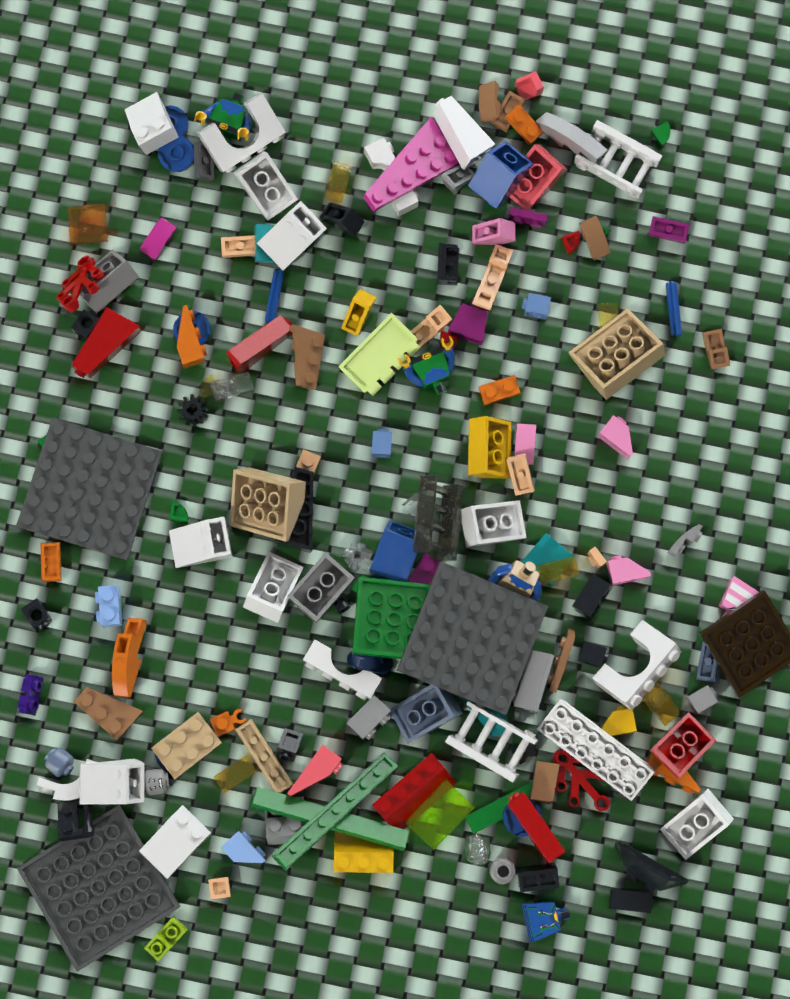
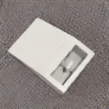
[257,201,327,270]
[169,517,233,568]
[80,758,144,804]

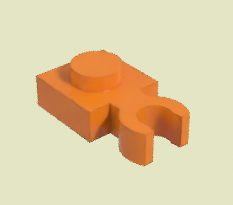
[210,709,247,737]

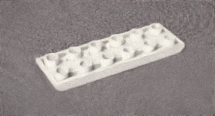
[537,699,655,801]

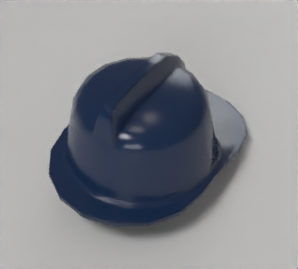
[347,651,393,674]

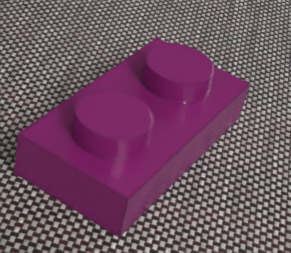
[508,207,548,228]
[648,216,689,244]
[407,553,439,584]

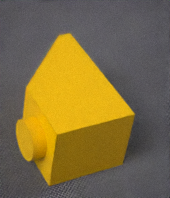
[341,289,377,337]
[601,706,637,736]

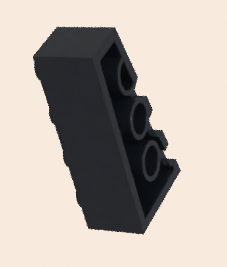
[273,467,314,553]

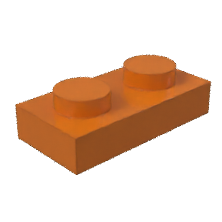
[505,104,543,145]
[479,375,521,406]

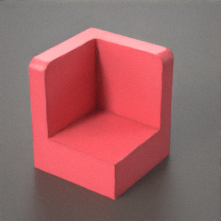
[514,71,544,101]

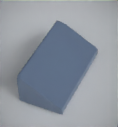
[696,642,721,684]

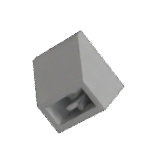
[347,695,391,740]
[265,796,306,845]

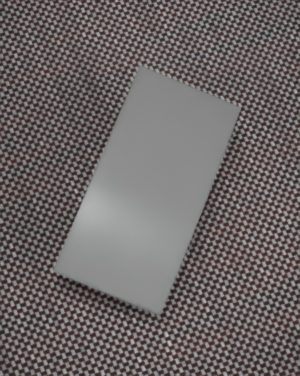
[667,524,703,557]

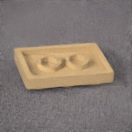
[151,712,222,780]

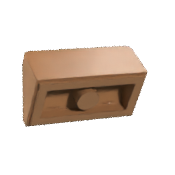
[530,761,559,804]

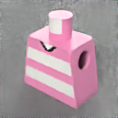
[719,576,759,617]

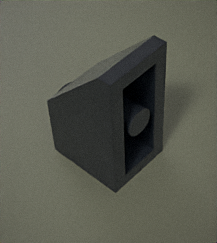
[320,202,365,237]

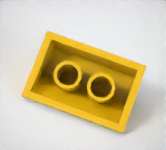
[468,416,511,479]
[333,832,394,873]

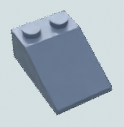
[390,685,463,744]

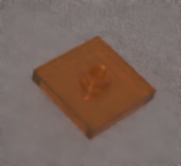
[67,204,108,245]

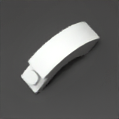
[37,759,98,801]

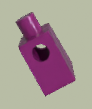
[448,297,488,346]

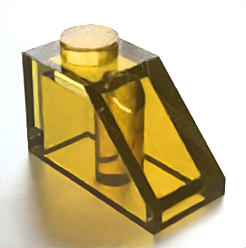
[642,682,680,726]

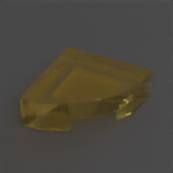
[200,374,219,399]

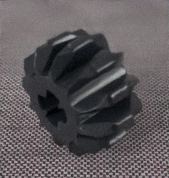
[177,394,210,427]

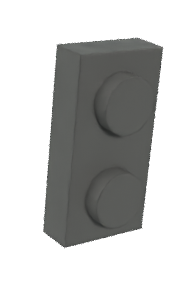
[194,141,215,182]

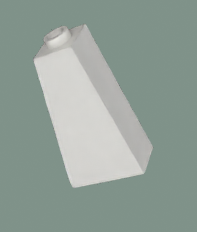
[433,96,495,170]

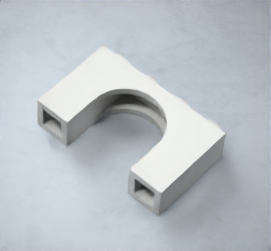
[197,93,286,173]
[592,620,682,711]

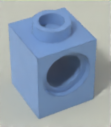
[522,293,551,320]
[372,429,392,458]

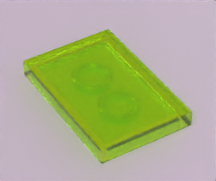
[405,780,475,850]

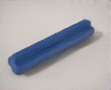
[265,269,284,323]
[666,281,682,337]

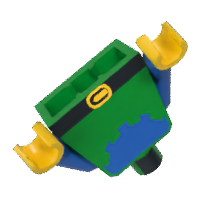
[194,93,252,141]
[397,336,455,396]

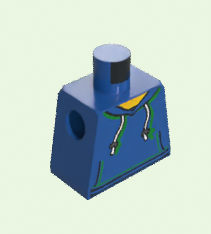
[521,902,570,942]

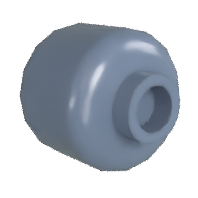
[45,748,74,777]

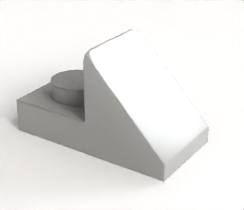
[441,165,475,195]

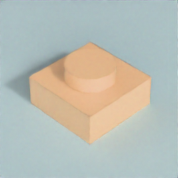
[296,449,321,473]
[587,547,607,569]
[208,877,231,900]

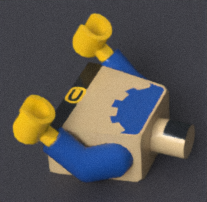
[488,561,542,602]

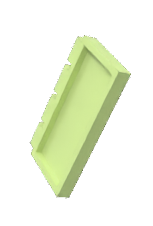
[338,313,421,396]

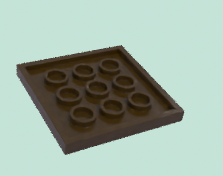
[699,590,790,698]

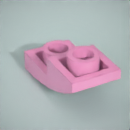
[515,423,536,465]

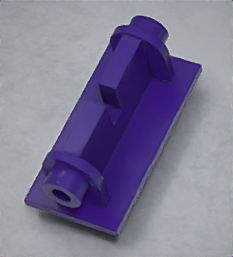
[17,674,43,716]

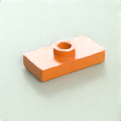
[40,542,62,582]

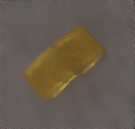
[324,160,352,203]
[536,556,580,584]

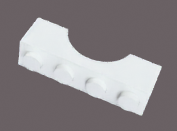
[364,138,420,217]
[303,640,382,700]

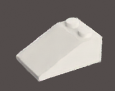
[125,92,179,155]
[233,151,298,221]
[460,500,527,548]
[243,552,303,623]
[660,789,734,860]
[139,805,211,879]

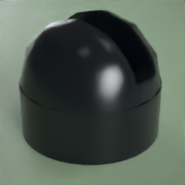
[334,597,352,614]

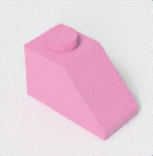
[472,218,515,245]
[598,415,633,459]
[606,555,651,586]

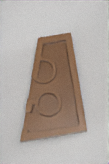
[290,324,325,390]
[546,629,575,693]
[73,687,144,741]

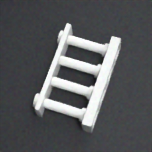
[574,120,662,199]
[445,701,539,782]

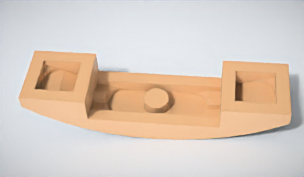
[472,244,513,310]
[393,305,453,368]

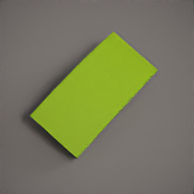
[144,916,188,962]

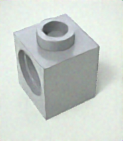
[685,685,718,715]

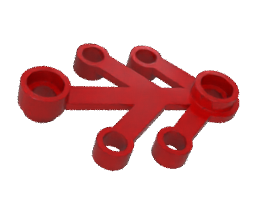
[56,256,105,312]
[553,749,610,811]

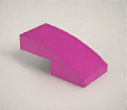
[139,217,178,260]

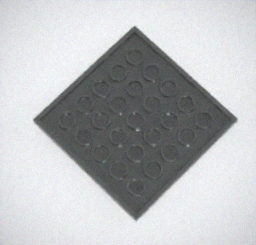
[16,418,163,561]
[396,561,548,715]
[17,805,181,972]

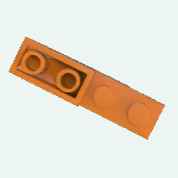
[112,618,147,698]

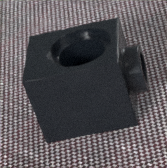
[71,309,100,340]
[21,598,52,630]
[578,641,609,668]

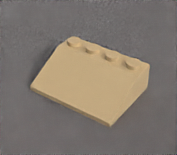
[568,308,665,400]
[230,467,306,542]

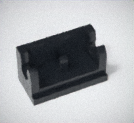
[437,243,459,286]
[572,574,612,621]
[516,863,560,892]

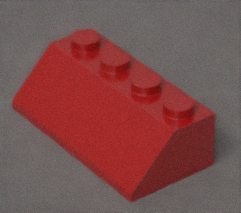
[372,753,457,829]

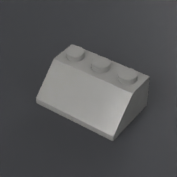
[79,249,139,313]
[287,552,355,623]
[511,650,554,714]

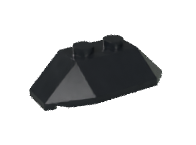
[615,840,689,892]

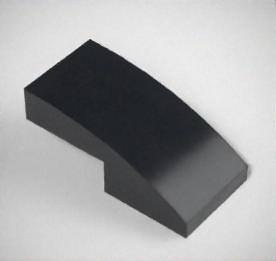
[609,889,653,913]

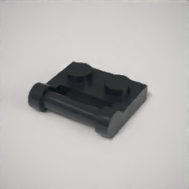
[57,799,95,842]

